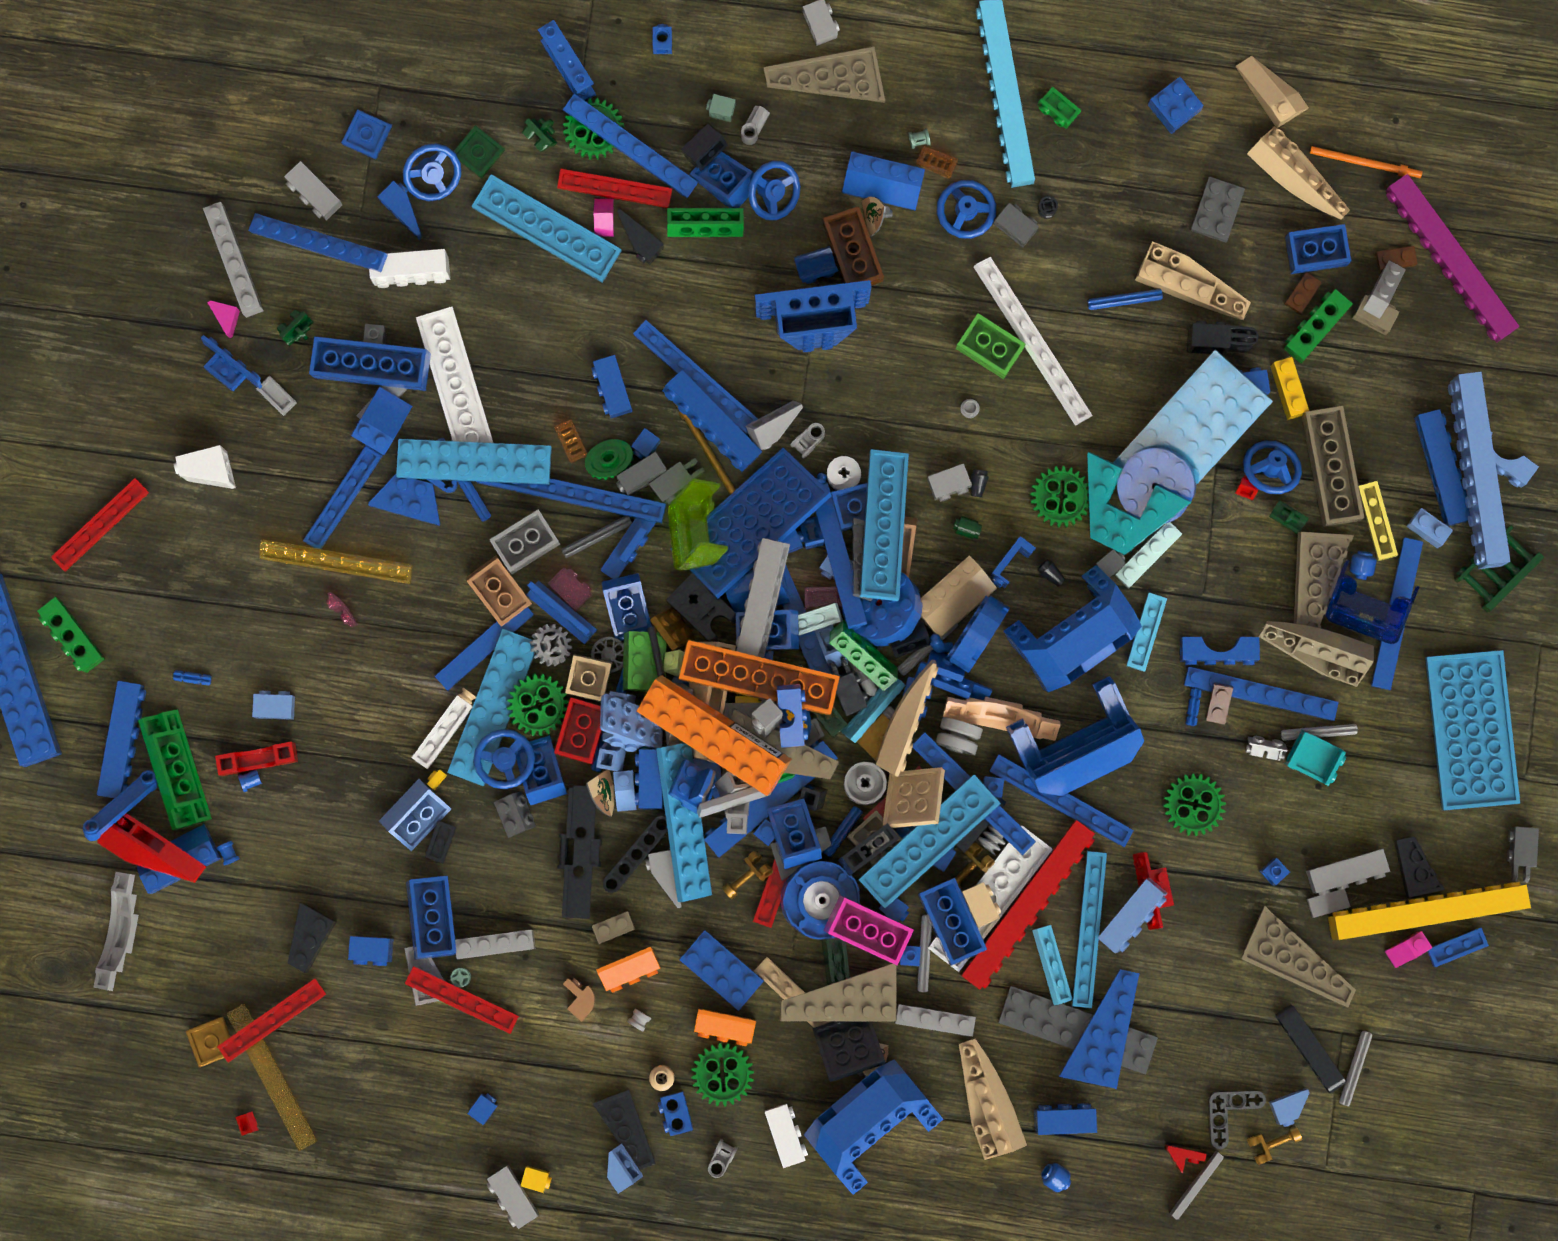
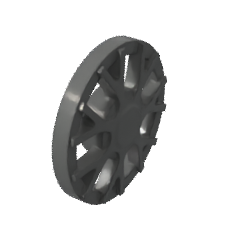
[591,637,624,673]

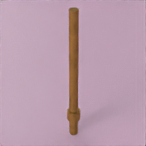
[675,404,736,495]

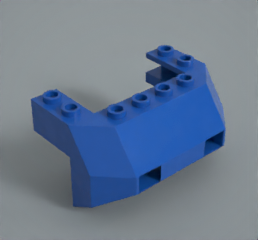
[1004,565,1142,692]
[1006,676,1144,796]
[804,1060,943,1195]

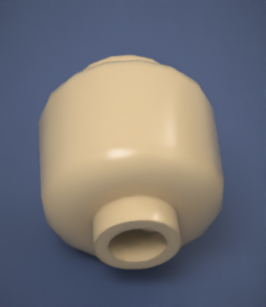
[649,1065,675,1091]

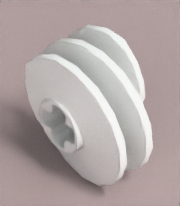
[827,456,861,491]

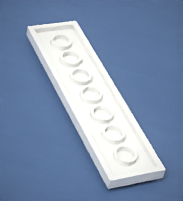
[416,307,493,443]
[928,826,1053,972]

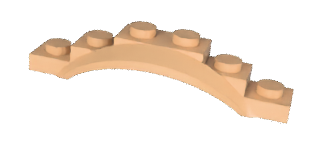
[943,697,1060,741]

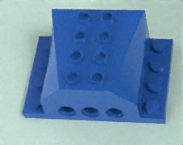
[755,280,871,352]

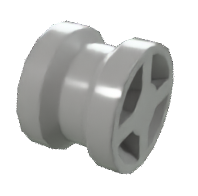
[627,1009,651,1031]

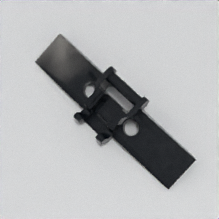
[557,785,602,919]

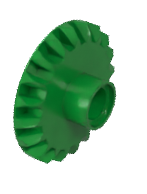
[585,439,633,480]

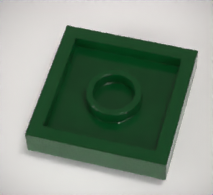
[453,125,505,179]

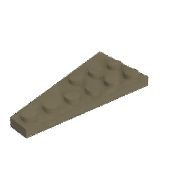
[764,47,885,103]
[1294,532,1354,628]
[709,710,839,779]
[1240,906,1356,1008]
[780,963,896,1021]

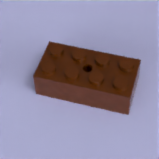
[823,206,884,286]

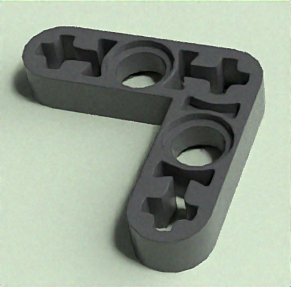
[1208,1091,1266,1149]

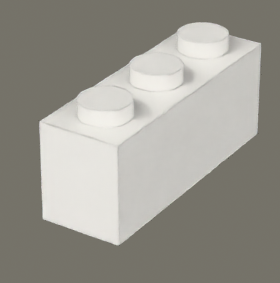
[765,1103,808,1168]

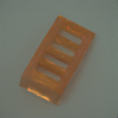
[916,147,959,179]
[554,419,587,463]

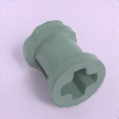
[908,128,930,149]

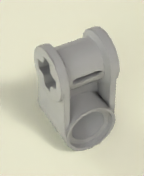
[790,423,825,459]
[708,1139,738,1178]

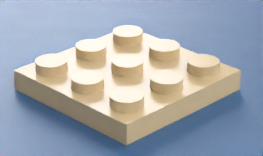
[883,767,945,828]

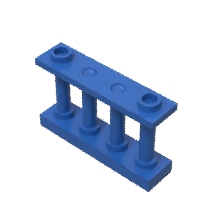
[538,20,596,102]

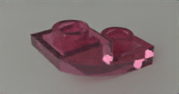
[326,592,358,628]

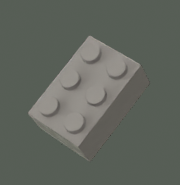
[490,509,560,575]

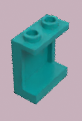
[1284,729,1346,786]

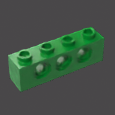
[667,208,744,237]
[1284,289,1353,364]
[37,597,105,673]
[829,620,898,691]

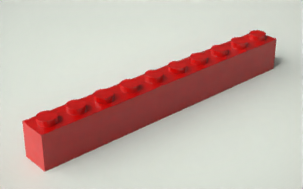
[960,820,1095,990]

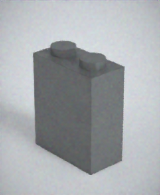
[616,452,666,496]

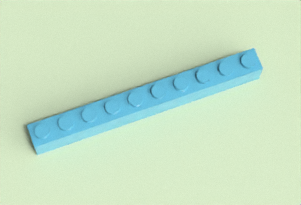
[976,0,1035,188]

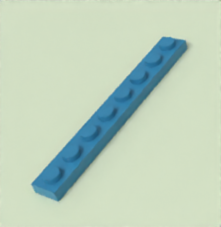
[1072,851,1107,1008]

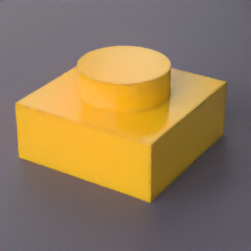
[427,769,447,790]

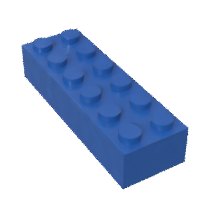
[309,337,431,391]

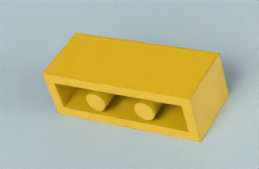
[1270,357,1309,420]

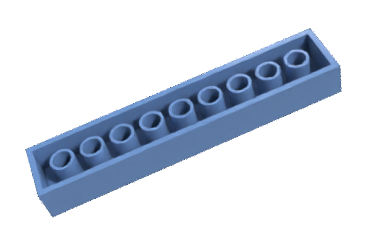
[1448,372,1511,569]

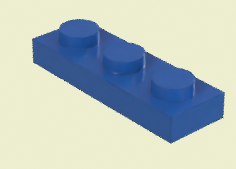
[1427,928,1489,967]

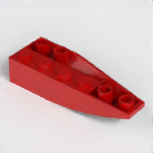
[97,813,206,883]

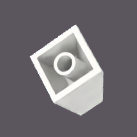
[174,445,236,489]

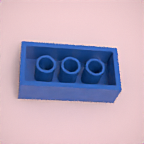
[406,876,456,960]
[680,930,764,1011]

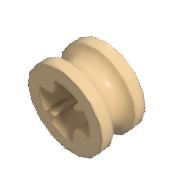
[458,688,476,705]

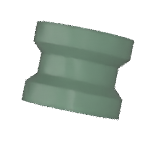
[451,968,471,987]

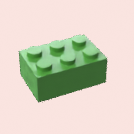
[956,313,1026,380]
[623,631,667,692]

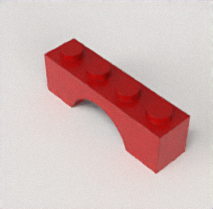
[215,742,298,776]

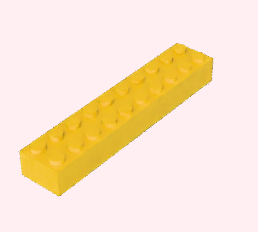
[1328,882,1531,940]

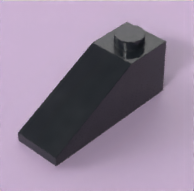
[617,209,664,265]
[838,823,899,876]

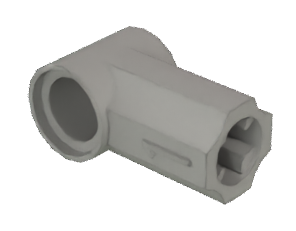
[741,105,770,145]

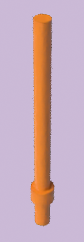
[1310,146,1422,179]

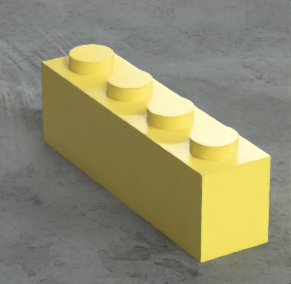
[1359,481,1398,561]

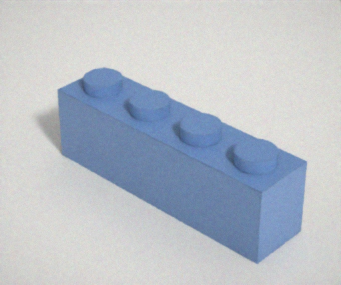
[1098,878,1168,953]

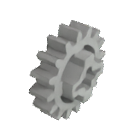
[530,624,572,666]

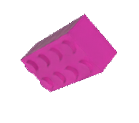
[823,895,914,965]

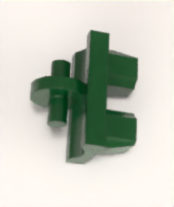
[522,118,558,152]
[277,309,314,346]
[1269,500,1309,535]

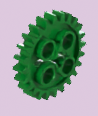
[563,98,624,160]
[1030,466,1089,528]
[506,674,569,736]
[1162,773,1226,836]
[691,1043,754,1107]

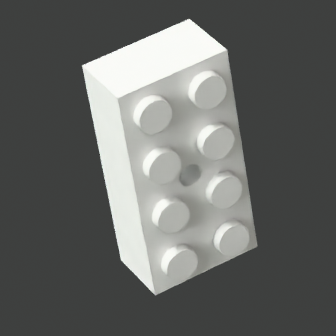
[369,249,450,288]

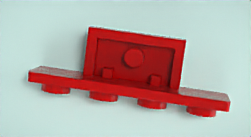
[1133,852,1174,930]

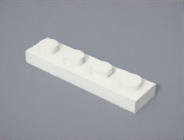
[412,695,473,769]

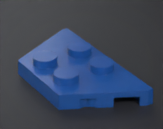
[368,474,440,526]

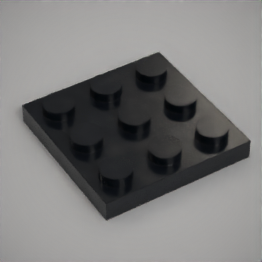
[812,1021,886,1082]

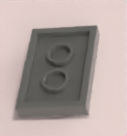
[1191,177,1245,243]

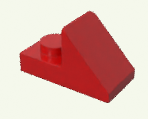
[1165,1145,1207,1173]

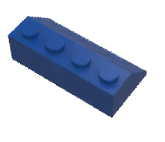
[842,151,925,211]
[136,824,222,894]
[918,878,987,966]

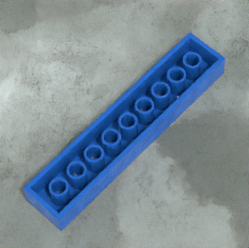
[0,573,62,767]

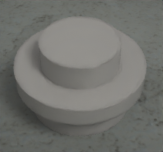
[960,399,980,418]

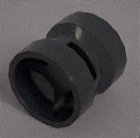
[1038,196,1058,219]

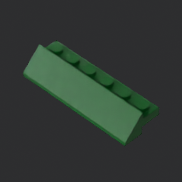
[138,709,212,830]

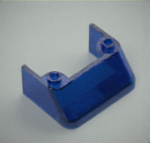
[1326,560,1419,644]

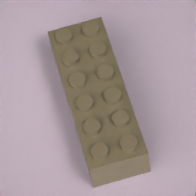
[1302,406,1364,527]

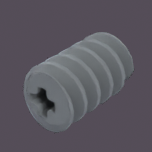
[978,825,1005,856]

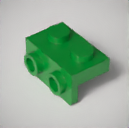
[1038,87,1082,129]

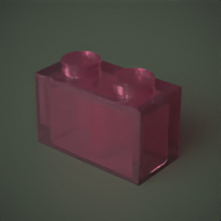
[548,567,592,612]
[804,587,842,609]

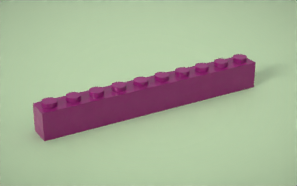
[1386,174,1520,343]

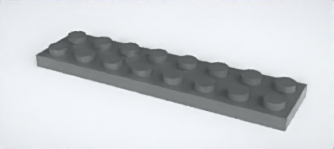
[998,986,1158,1075]

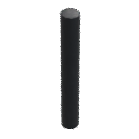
[647,626,665,677]

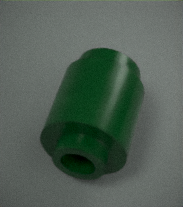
[953,516,982,539]

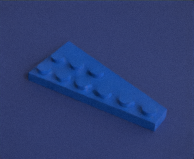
[1059,969,1139,1089]

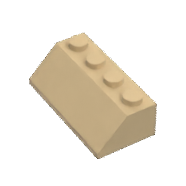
[921,555,997,639]

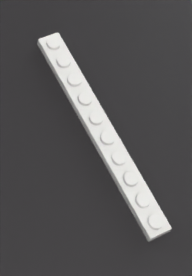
[974,257,1093,426]

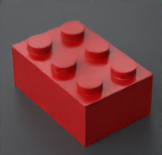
[554,698,603,765]

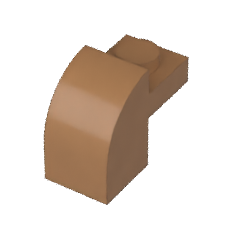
[563,978,595,1022]

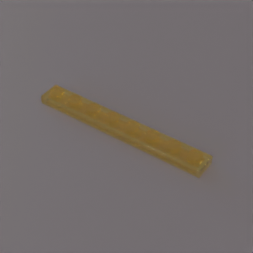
[260,539,413,584]
[226,1004,317,1151]

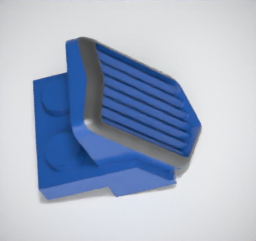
[668,759,716,814]

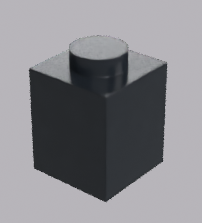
[799,784,828,811]

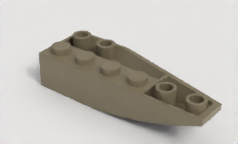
[1259,621,1374,687]

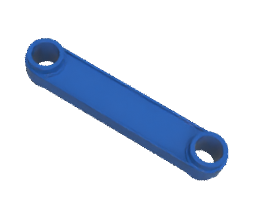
[83,770,158,841]

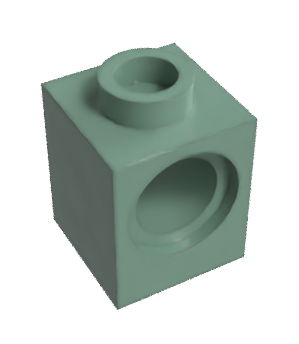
[706,94,736,122]

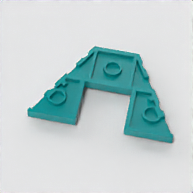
[1087,452,1192,555]

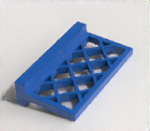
[526,581,597,644]

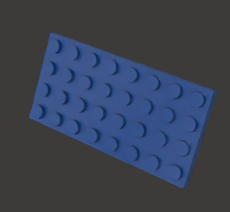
[670,448,832,599]

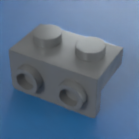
[494,791,536,838]

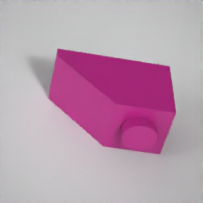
[1385,931,1432,968]

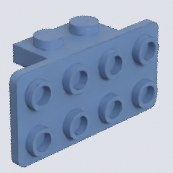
[600,694,663,752]

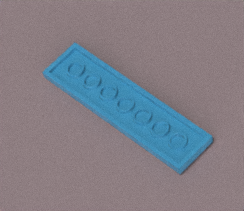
[472,174,622,283]
[396,439,552,485]
[860,449,909,601]
[447,629,535,786]
[656,743,712,902]
[859,775,1001,908]

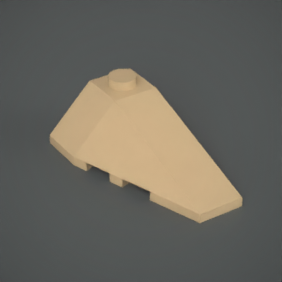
[1236,56,1309,128]

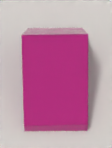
[594,199,614,237]
[207,301,240,339]

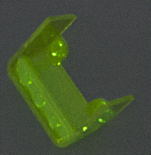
[668,478,728,571]

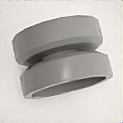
[935,717,983,756]
[843,762,887,805]

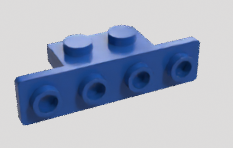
[201,335,262,391]
[601,518,656,579]
[915,661,992,700]

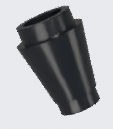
[970,469,989,497]
[1037,559,1065,587]

